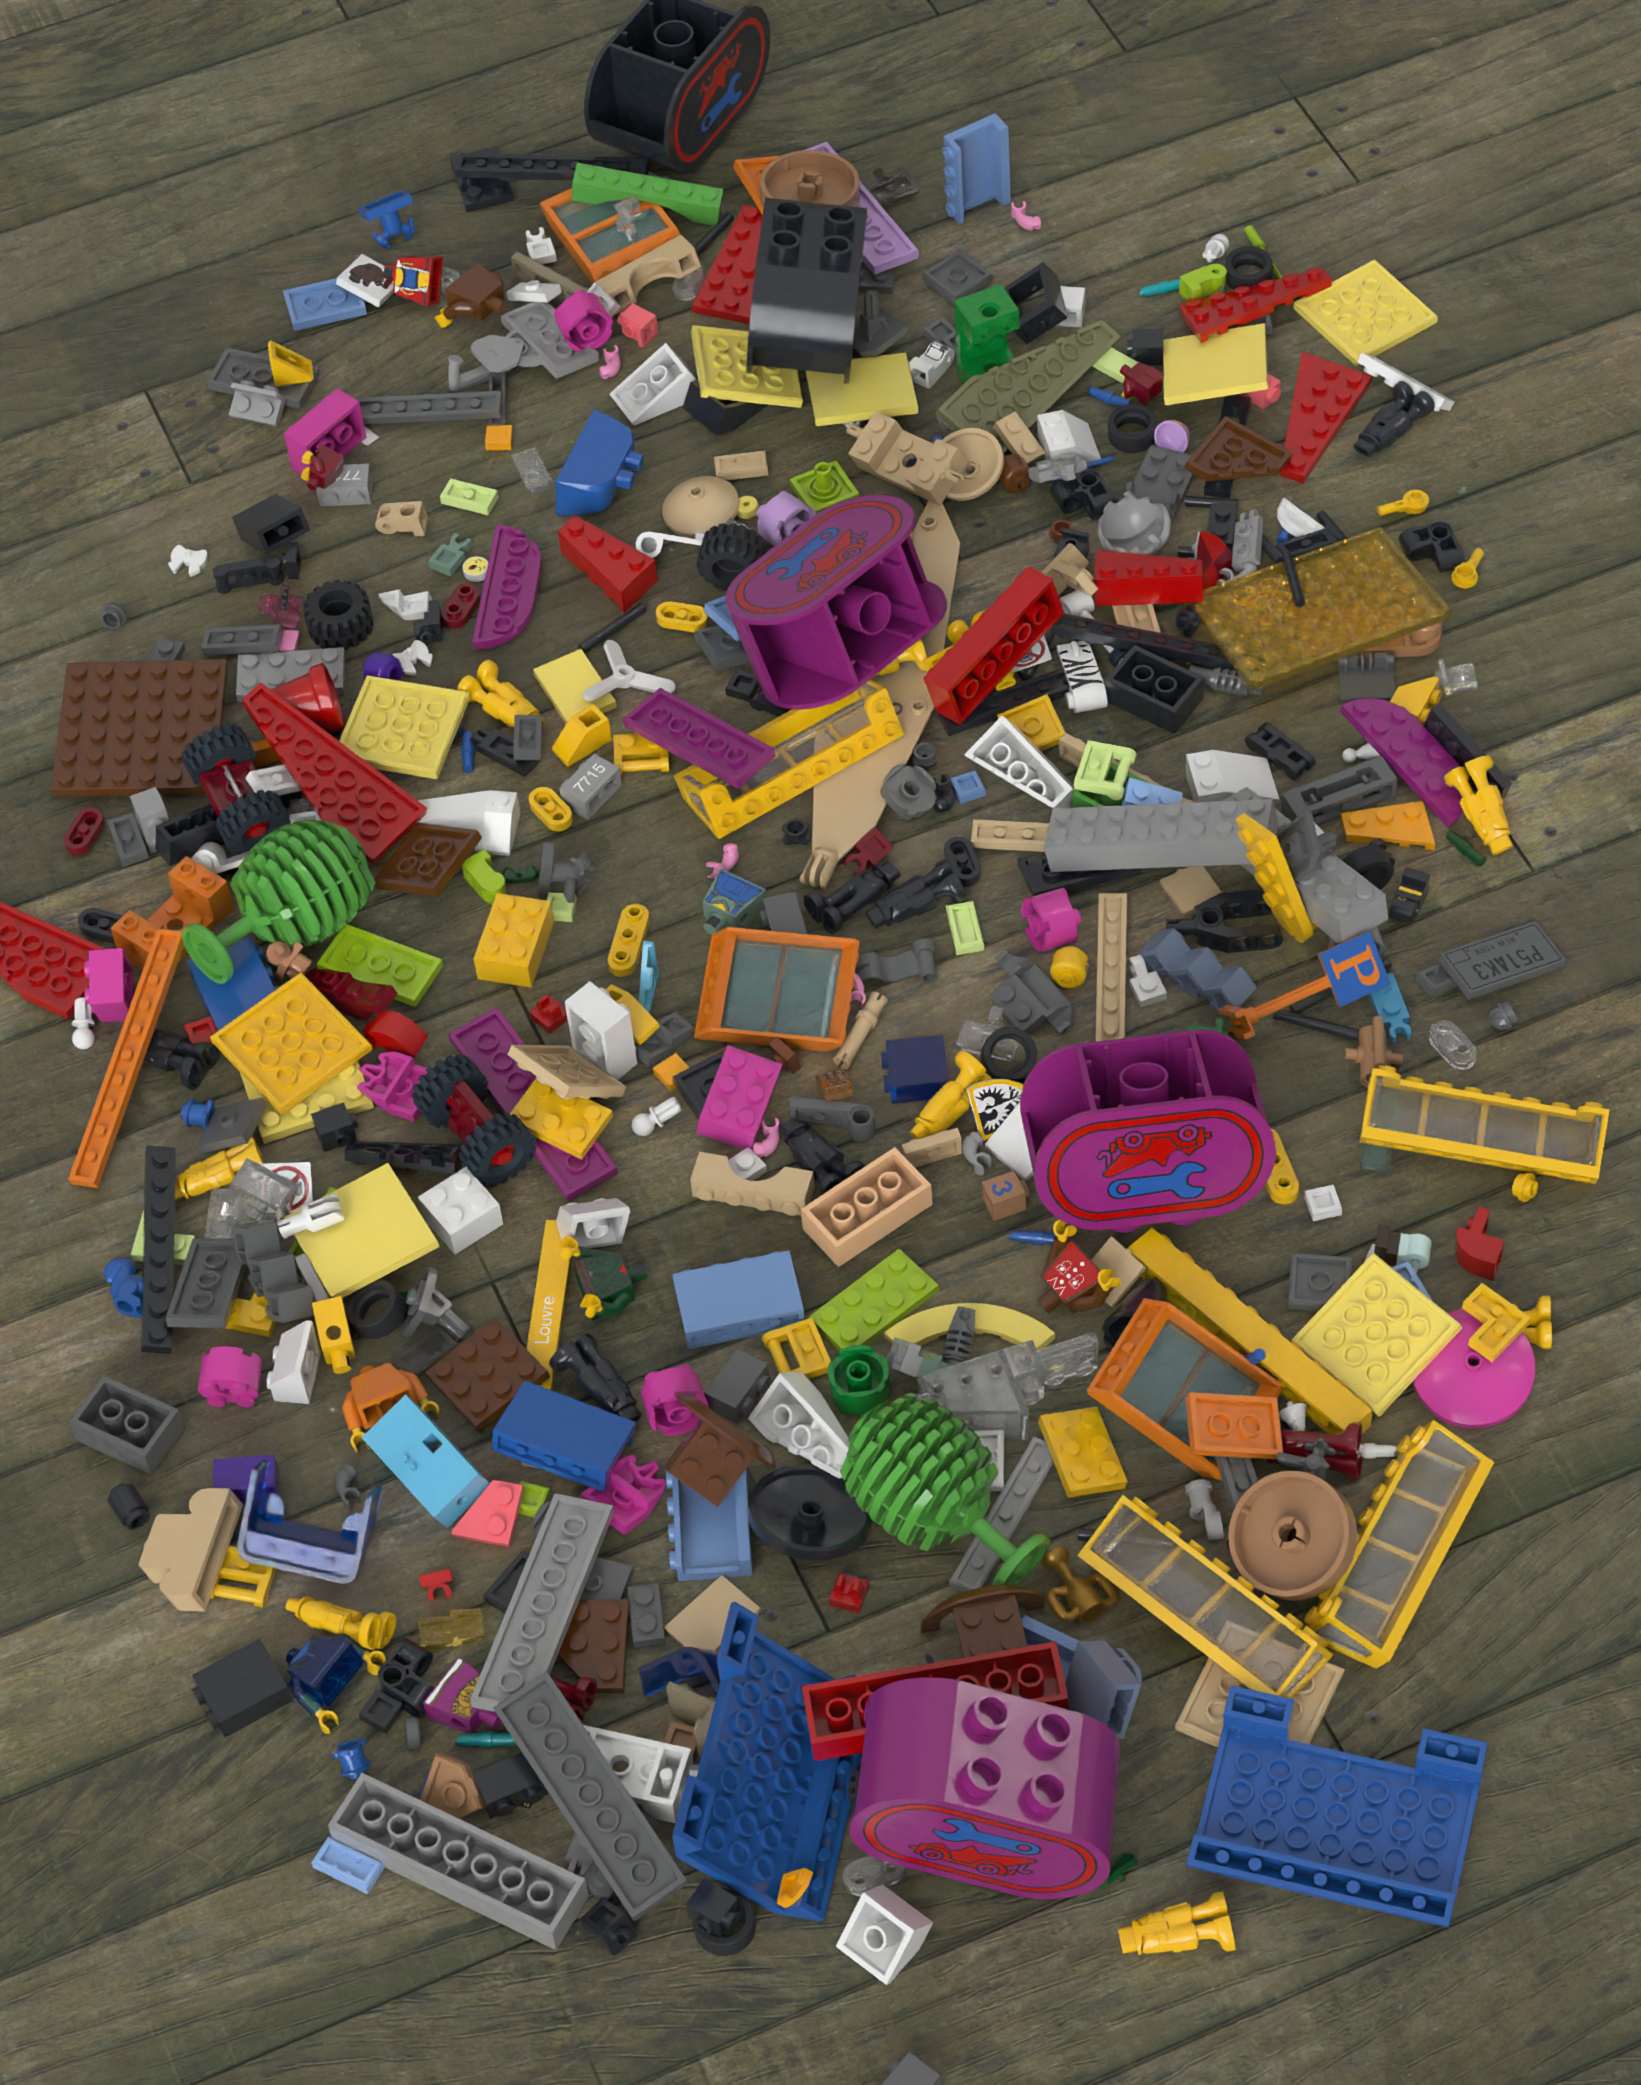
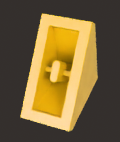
[268,340,314,387]

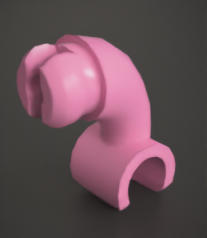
[1011,201,1041,231]
[599,345,621,380]
[706,843,739,879]
[850,973,866,1010]
[753,1118,780,1158]

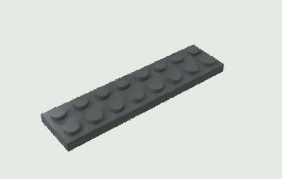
[493,1671,689,1921]

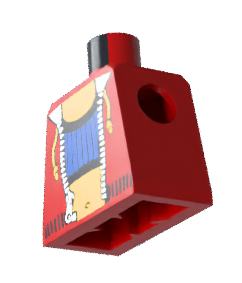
[383,256,443,306]

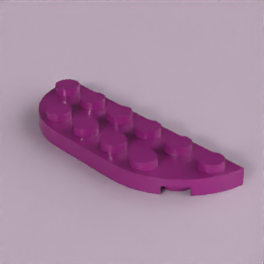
[472,524,542,649]
[1340,698,1463,829]

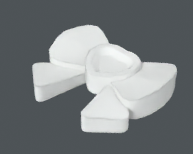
[168,545,208,577]
[392,640,433,676]

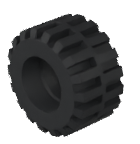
[697,523,768,591]
[303,580,374,650]

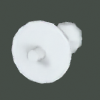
[1342,743,1380,763]
[1279,1401,1307,1431]

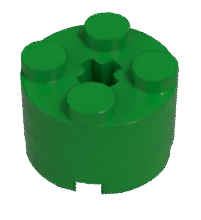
[828,1345,891,1416]

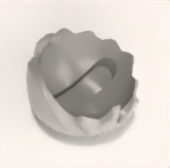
[1098,491,1171,556]

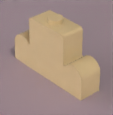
[139,1488,243,1612]

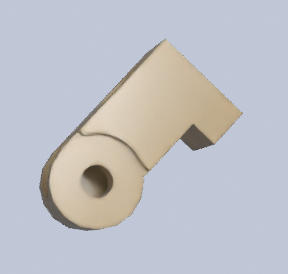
[375,501,429,536]

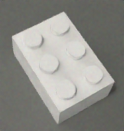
[565,981,638,1080]

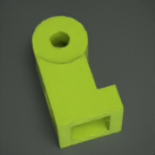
[1179,264,1227,301]
[462,849,507,905]

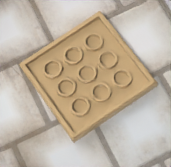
[1175,1622,1345,1747]

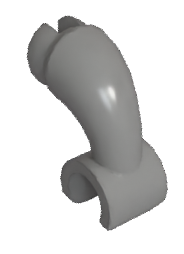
[1216,563,1257,587]
[962,1132,991,1175]

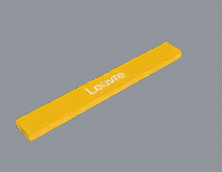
[527,1220,572,1391]

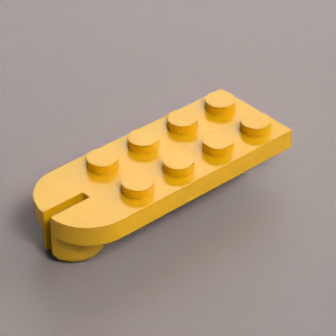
[1235,813,1318,943]

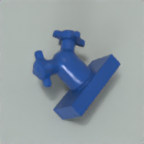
[358,190,415,249]

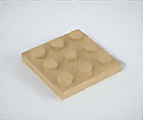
[508,1045,626,1099]

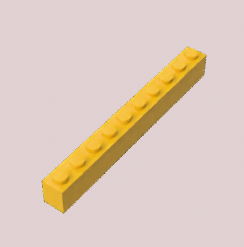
[1128,1228,1372,1434]

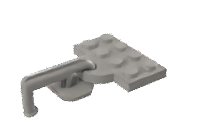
[448,302,599,393]

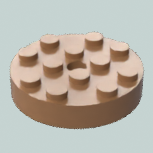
[760,150,859,208]
[1228,1471,1357,1601]

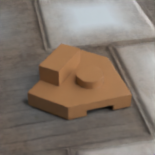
[420,1751,486,1819]

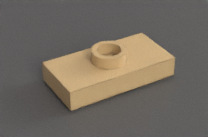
[714,451,768,480]

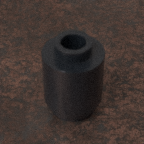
[107,1483,150,1530]

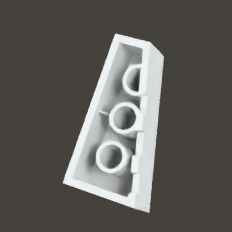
[964,716,1075,809]

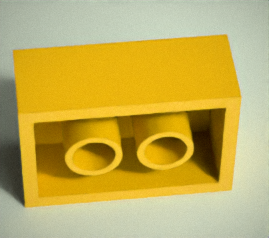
[473,893,554,988]

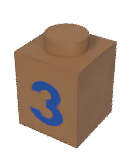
[982,1171,1029,1221]

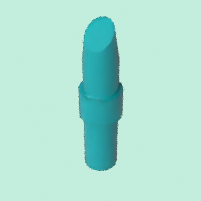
[1139,279,1180,296]
[455,1732,517,1748]

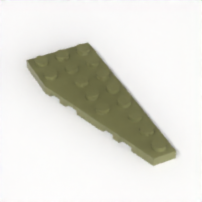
[936,320,1121,454]

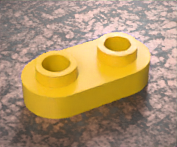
[656,601,709,633]
[529,787,573,831]

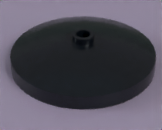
[748,1465,872,1560]

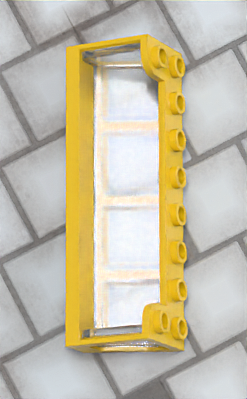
[674,680,904,839]
[1359,1065,1610,1184]
[1304,1420,1494,1669]
[1077,1495,1333,1699]

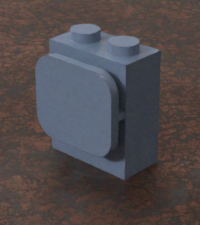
[1065,1641,1142,1739]

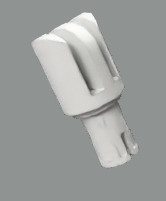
[277,1193,345,1239]

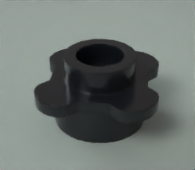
[1176,605,1201,637]
[782,819,810,845]

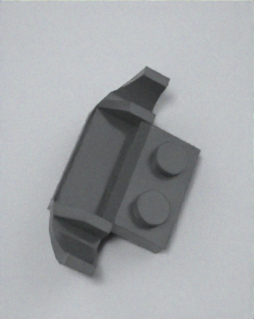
[989,949,1074,1035]

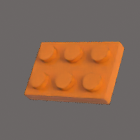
[1185,1392,1283,1460]

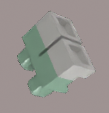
[886,1337,954,1384]

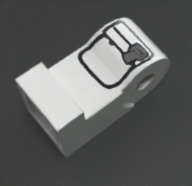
[909,341,955,389]

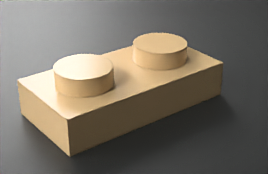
[993,411,1045,464]
[902,1128,962,1168]

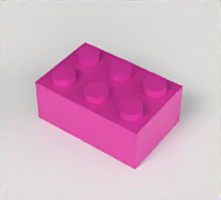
[284,389,367,475]
[696,1045,782,1150]

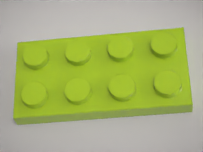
[317,924,443,1007]
[809,1249,939,1351]

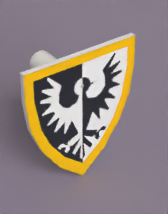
[967,1079,1023,1141]

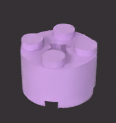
[756,491,817,547]

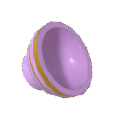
[1154,420,1190,453]

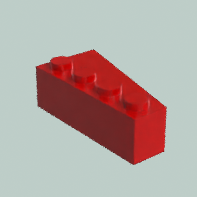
[558,515,658,613]
[1094,550,1204,606]

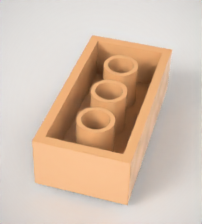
[801,1147,933,1267]

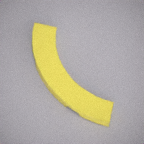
[884,1303,1055,1356]

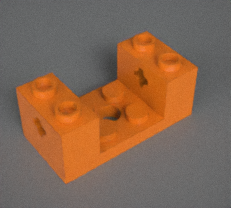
[111,856,235,970]

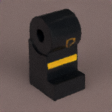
[1389,867,1430,925]

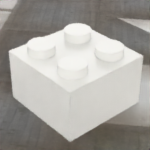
[418,1166,503,1255]

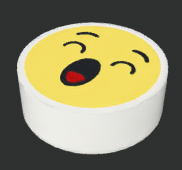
[463,556,488,582]

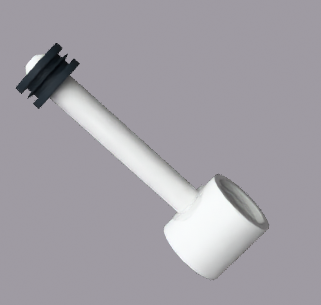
[1059,590,1129,668]

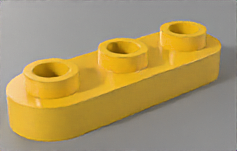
[608,904,650,977]
[1265,1128,1299,1204]

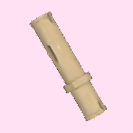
[833,992,888,1069]

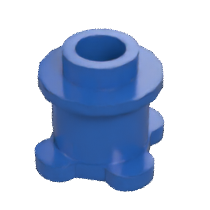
[181,1099,216,1131]
[331,1738,371,1779]

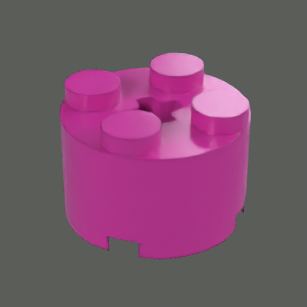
[554,290,613,352]
[1021,888,1081,952]
[197,1346,263,1408]
[641,1364,709,1436]

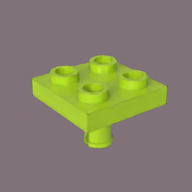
[790,461,860,513]

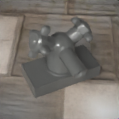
[537,842,595,903]
[1276,1438,1335,1484]

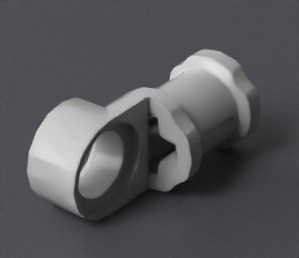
[1184,1479,1224,1541]

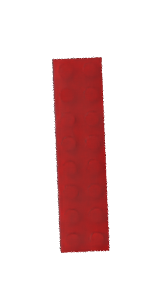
[802,1641,1069,1761]

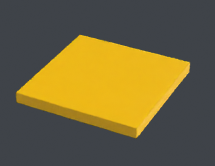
[210,972,372,1116]

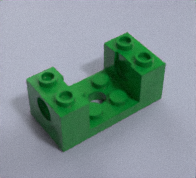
[954,284,1019,384]

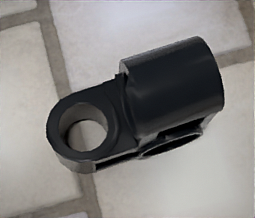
[1049,469,1117,520]
[1398,521,1465,573]
[378,1638,434,1718]

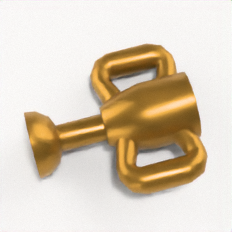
[1041,1546,1119,1624]

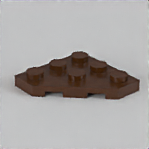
[1185,416,1293,481]
[557,1599,630,1693]

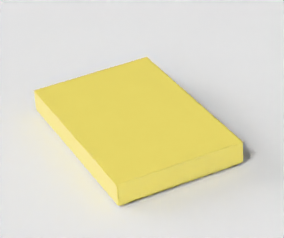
[533,649,617,724]

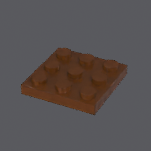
[374,823,482,897]
[424,1317,550,1432]

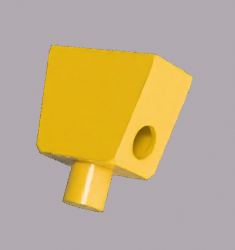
[312,1296,356,1374]

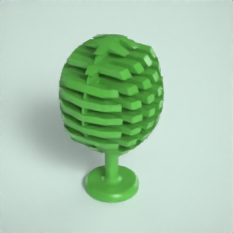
[182,820,375,984]
[840,1393,1051,1585]

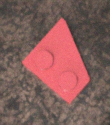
[451,1480,525,1547]

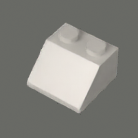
[1037,410,1101,463]
[556,1198,630,1248]
[267,1320,321,1404]
[836,1884,933,1985]

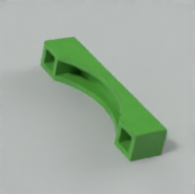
[572,163,723,226]

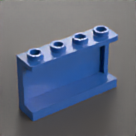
[187,937,279,1031]
[492,1381,636,1492]

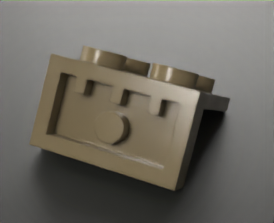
[666,1682,716,1761]

